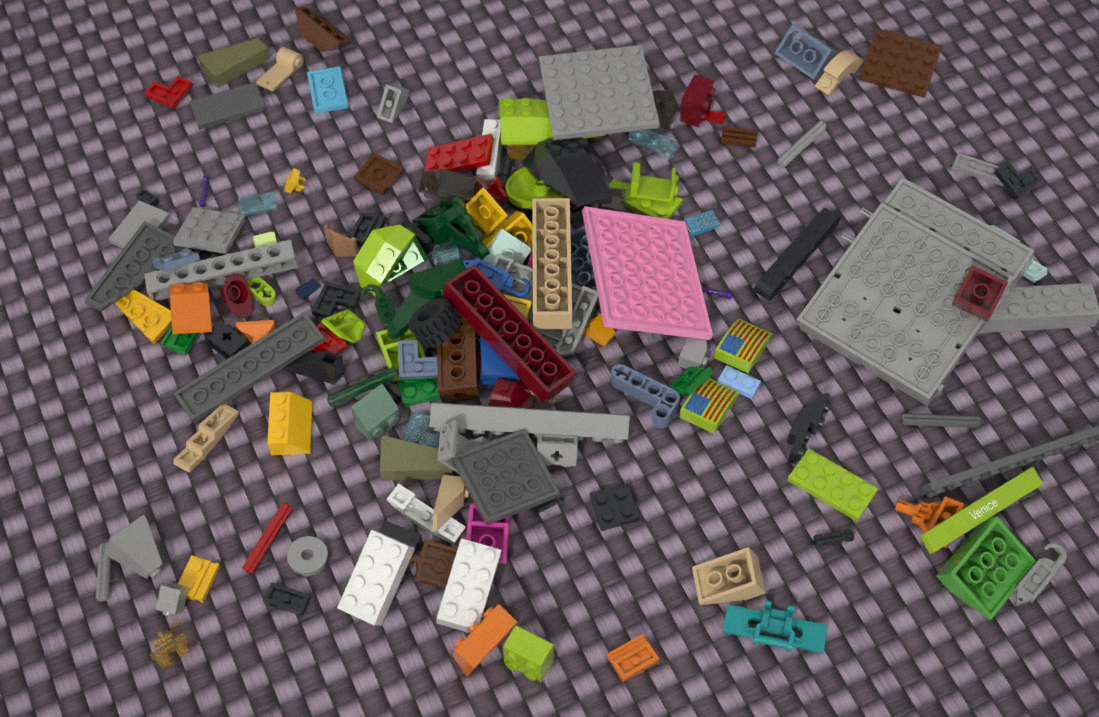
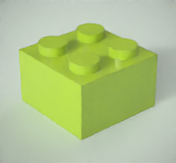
[503,625,554,682]

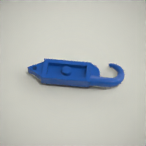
[463,258,531,298]

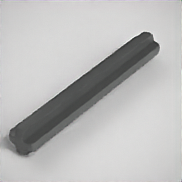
[901,413,981,428]

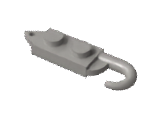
[1014,543,1067,606]

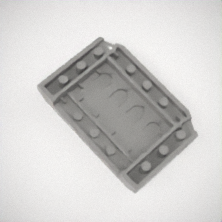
[492,253,599,355]

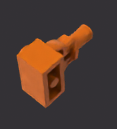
[895,496,964,548]

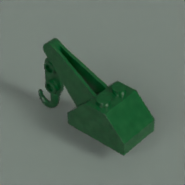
[412,197,490,259]
[360,259,466,339]

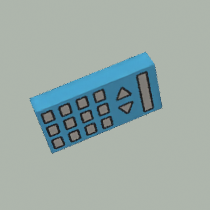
[682,210,720,238]

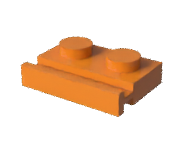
[606,634,659,682]

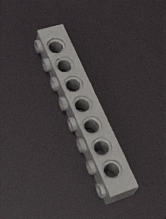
[144,240,298,301]

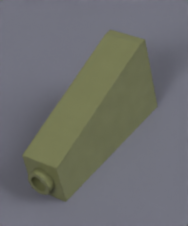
[197,38,270,88]
[380,436,455,481]

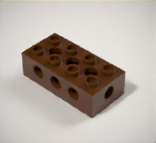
[437,322,480,403]

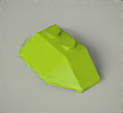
[353,224,416,297]

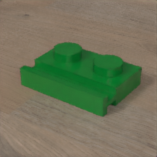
[161,326,200,355]
[669,367,713,396]
[397,378,440,408]

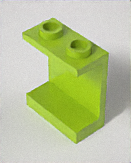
[629,162,679,203]

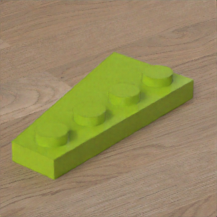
[609,179,683,219]

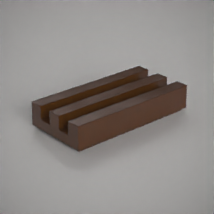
[721,126,758,148]

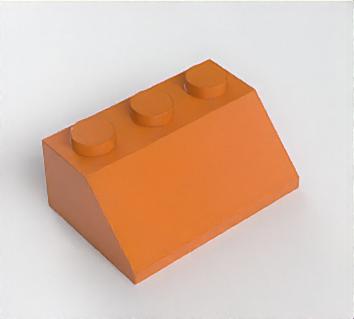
[452,604,517,676]

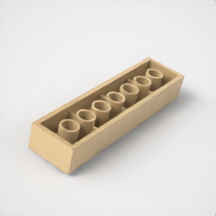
[533,198,572,329]

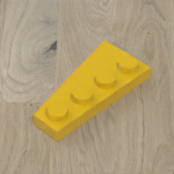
[114,290,172,345]

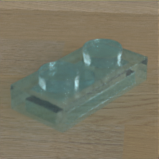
[238,192,277,216]

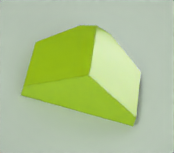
[322,309,365,343]

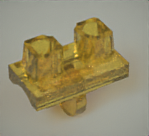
[149,631,190,669]

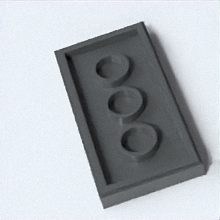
[189,82,266,129]

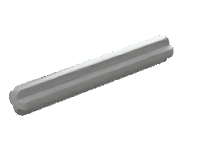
[777,121,826,167]

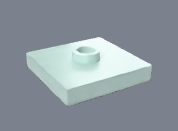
[482,229,532,265]

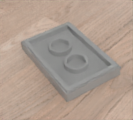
[108,200,170,248]

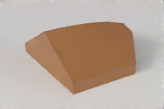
[324,225,359,257]

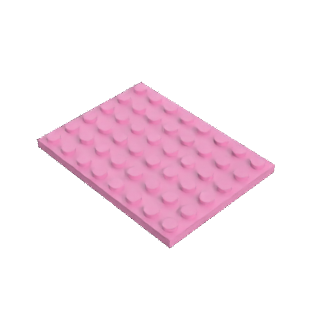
[582,206,713,340]

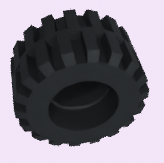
[408,298,461,348]

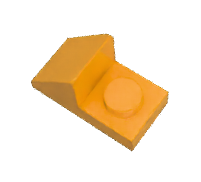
[584,313,616,347]

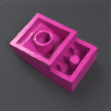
[466,504,511,564]

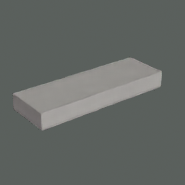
[952,153,1003,186]

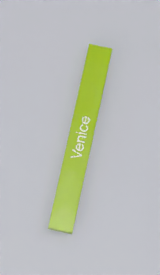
[920,467,1043,554]

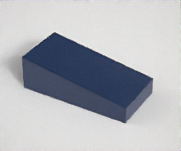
[295,279,321,300]

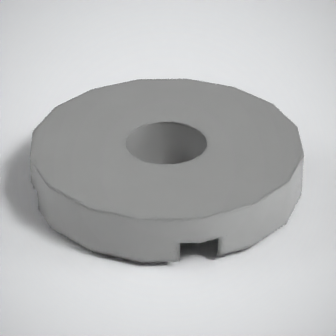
[287,536,329,576]

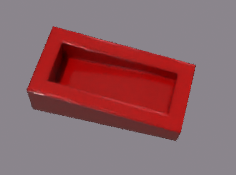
[706,110,726,125]

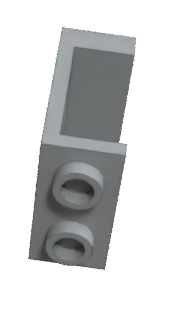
[437,420,487,473]

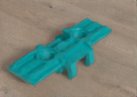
[722,600,828,654]

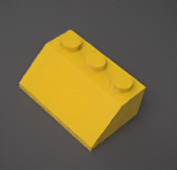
[482,211,533,255]
[267,392,313,455]

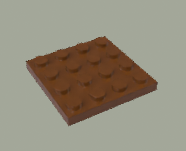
[858,28,942,98]

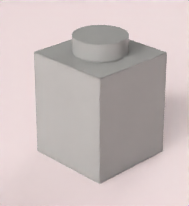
[156,582,188,616]

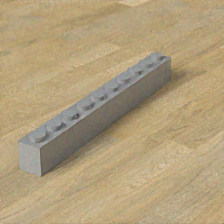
[430,402,630,443]

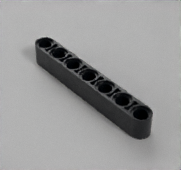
[754,208,841,301]

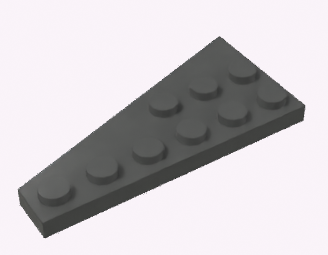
[85,221,193,312]

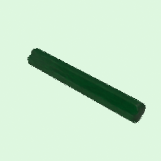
[327,367,399,407]

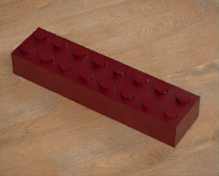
[443,264,577,404]

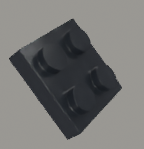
[589,483,640,531]

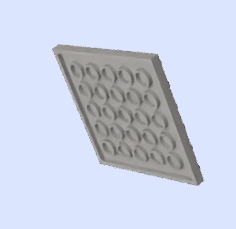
[539,45,659,140]

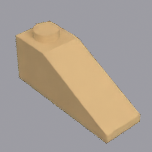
[433,475,470,531]

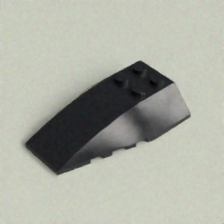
[523,138,612,207]

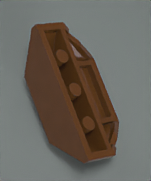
[295,7,351,52]

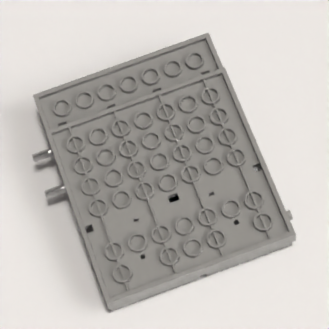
[796,178,1035,406]

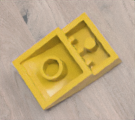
[466,187,508,240]

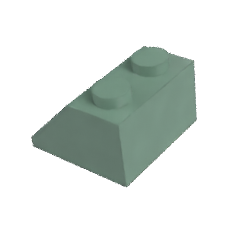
[351,384,400,442]

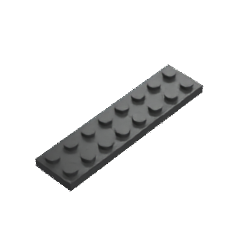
[173,311,325,424]

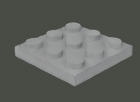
[173,207,245,254]

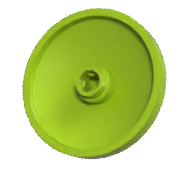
[505,167,563,209]

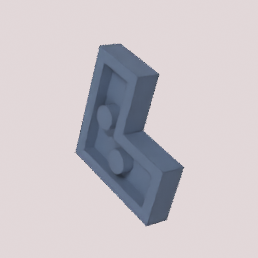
[398,340,438,380]

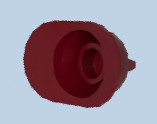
[221,274,254,318]

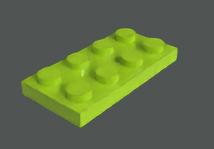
[787,448,878,522]

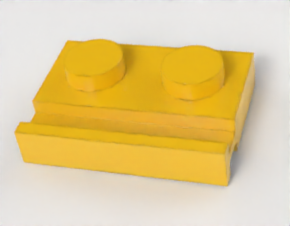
[178,555,220,603]

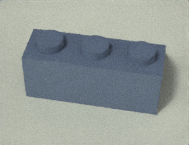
[774,24,839,80]

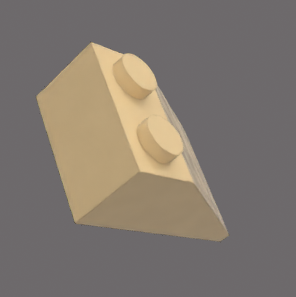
[692,547,766,605]

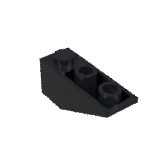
[283,351,343,385]

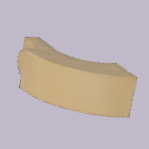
[815,50,864,97]

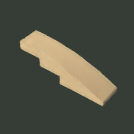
[174,404,239,473]

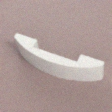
[387,484,466,544]

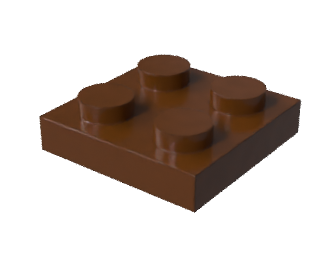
[354,153,404,196]

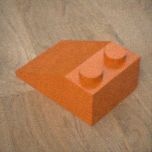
[169,282,212,334]

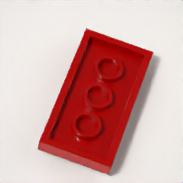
[423,134,494,179]

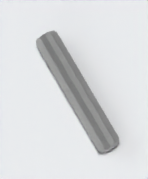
[96,543,111,602]

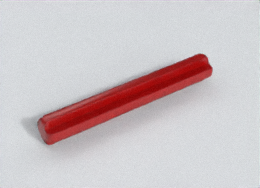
[242,503,292,574]

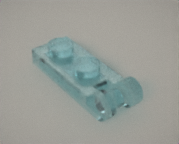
[628,129,680,160]

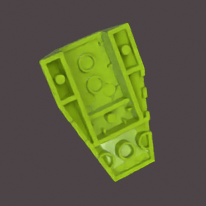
[498,98,606,145]

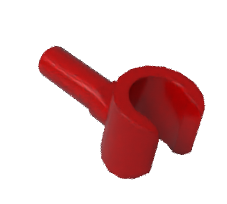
[489,176,508,199]

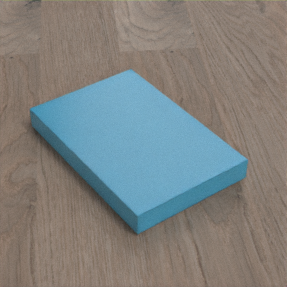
[307,67,349,114]

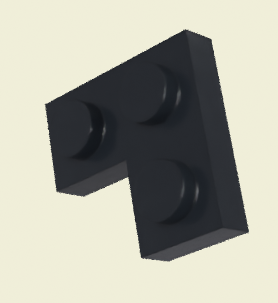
[993,161,1042,200]
[312,282,361,318]

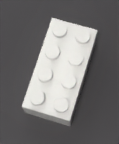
[337,530,415,626]
[436,538,501,633]

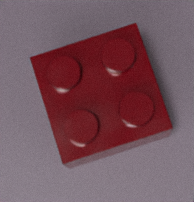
[680,74,715,127]
[952,265,1008,322]

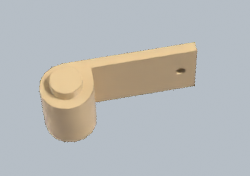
[256,47,304,91]

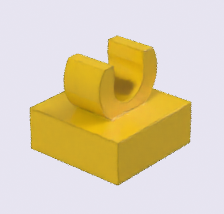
[284,168,306,194]

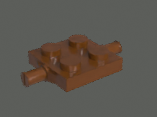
[410,540,458,589]

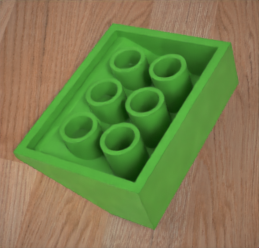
[936,517,1037,620]

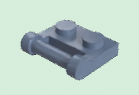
[152,248,200,271]

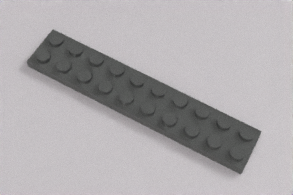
[917,426,1099,499]

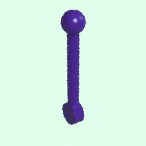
[199,175,208,207]
[701,286,733,299]

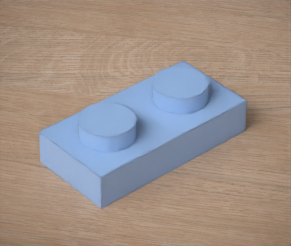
[718,365,761,399]

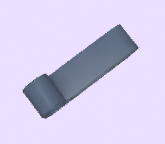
[611,364,680,429]

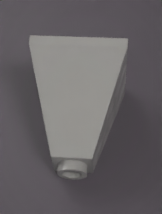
[104,515,163,579]

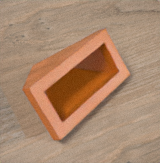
[236,320,276,345]

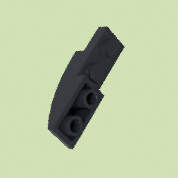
[787,393,831,465]

